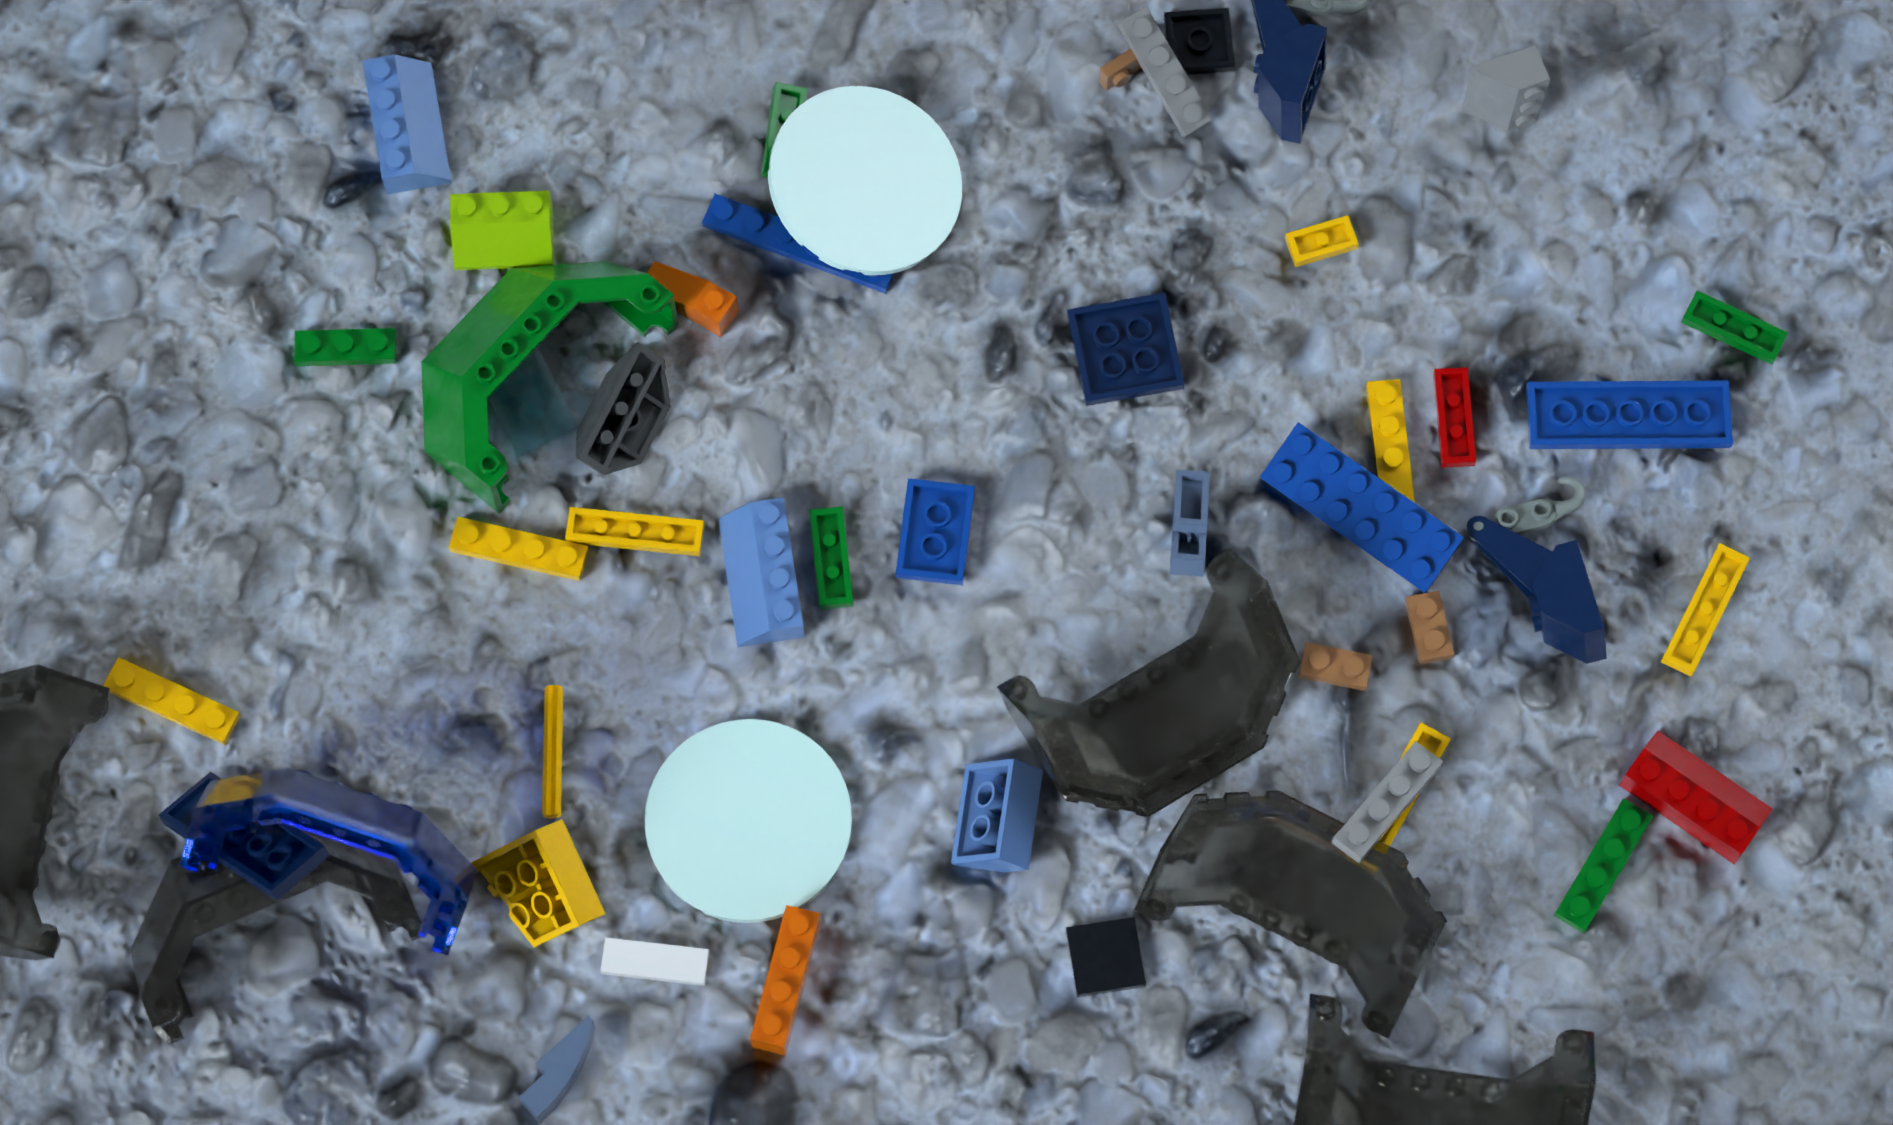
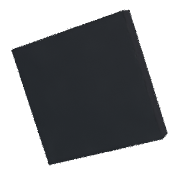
[1164,8,1235,75]
[1066,917,1146,998]

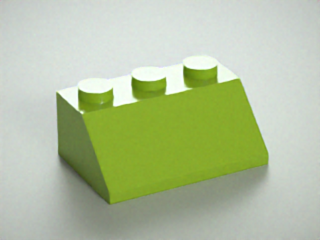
[450,191,554,270]

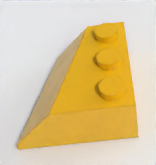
[469,819,606,947]

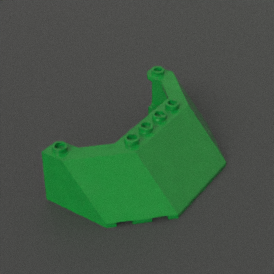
[421,261,679,514]

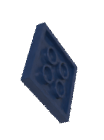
[1067,292,1185,406]

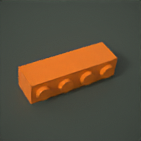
[750,905,821,1056]

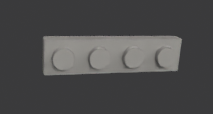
[1117,6,1213,137]
[1332,741,1443,864]

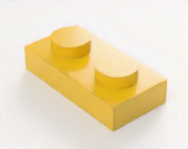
[1285,215,1359,268]

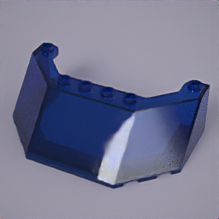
[179,767,477,955]

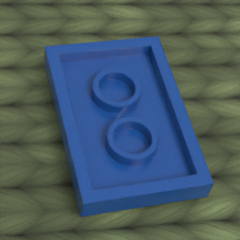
[895,478,975,586]

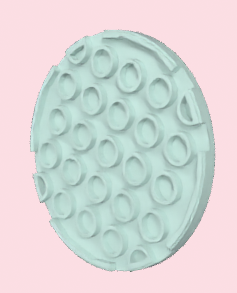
[768,86,962,275]
[645,719,852,923]

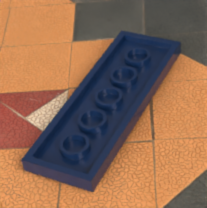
[158,772,330,901]

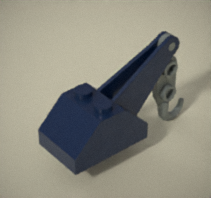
[1251,0,1370,144]
[1466,477,1607,664]

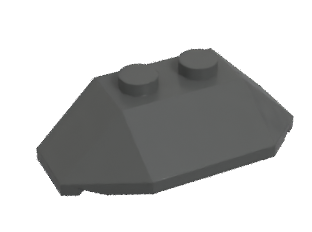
[576,342,671,475]

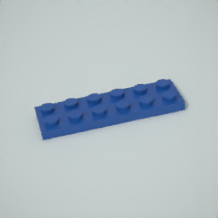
[1526,380,1733,449]
[1260,422,1465,593]

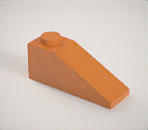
[647,261,739,337]

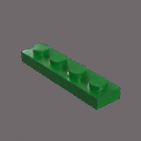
[1554,798,1653,934]

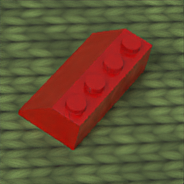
[1619,730,1773,865]

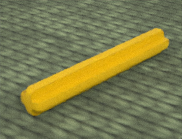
[542,685,563,819]

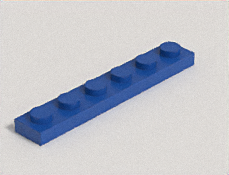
[702,194,895,294]

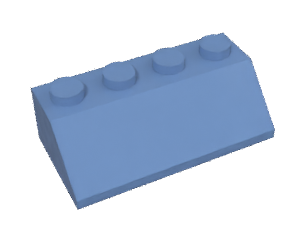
[362,55,452,195]
[718,497,805,648]

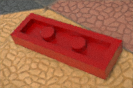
[1433,367,1476,468]

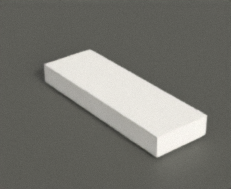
[600,937,710,986]

